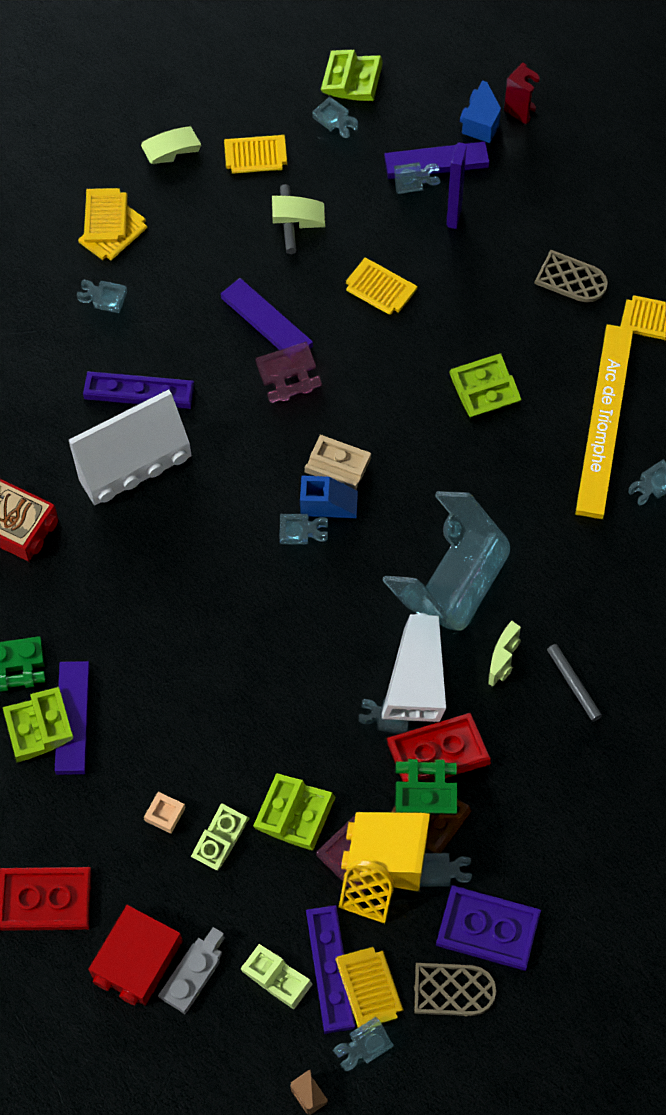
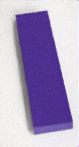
[385,142,489,179]
[447,142,467,229]
[221,278,313,362]
[83,371,194,409]
[55,661,90,775]
[306,905,355,1034]

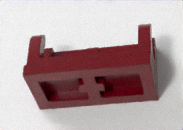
[504,62,540,124]

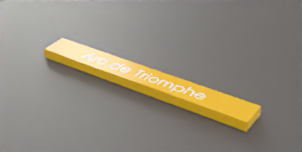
[575,325,633,519]

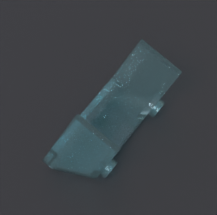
[383,491,510,630]

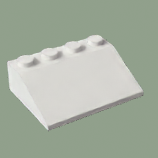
[69,390,191,506]

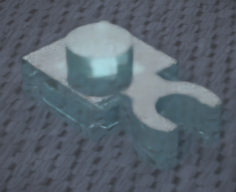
[313,97,358,138]
[394,162,440,194]
[77,280,127,313]
[628,460,666,505]
[279,514,328,544]
[359,699,410,734]
[420,853,471,887]
[333,1017,393,1071]

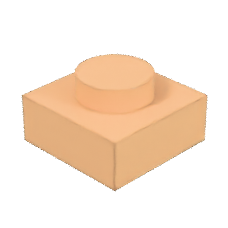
[144,792,185,833]

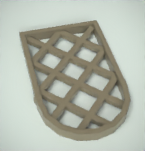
[534,250,608,302]
[414,963,496,1016]

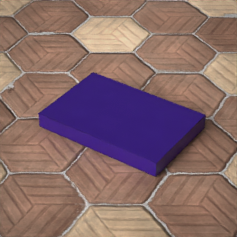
[436,885,541,971]

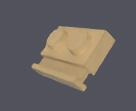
[305,435,371,490]

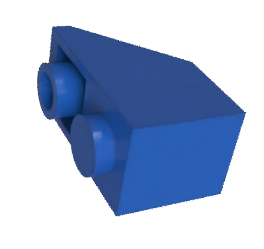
[460,81,501,143]
[300,476,358,518]

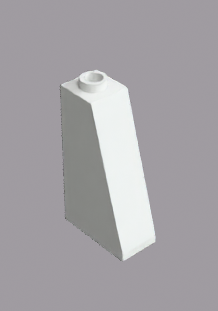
[382,613,446,722]

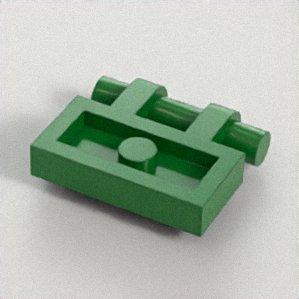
[0,636,46,692]
[395,759,457,814]

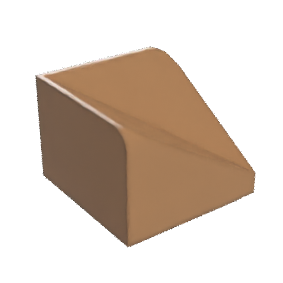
[290,1070,328,1115]

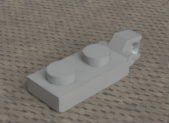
[158,927,225,1014]

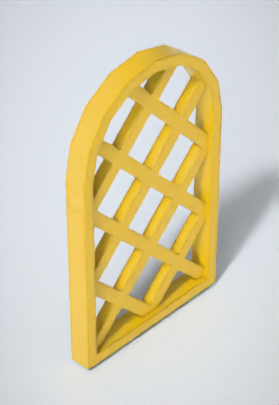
[338,860,394,924]

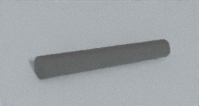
[280,185,297,254]
[547,644,602,722]

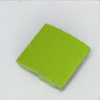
[321,50,383,101]
[449,353,521,418]
[3,687,73,762]
[253,773,336,851]

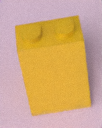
[341,812,430,891]

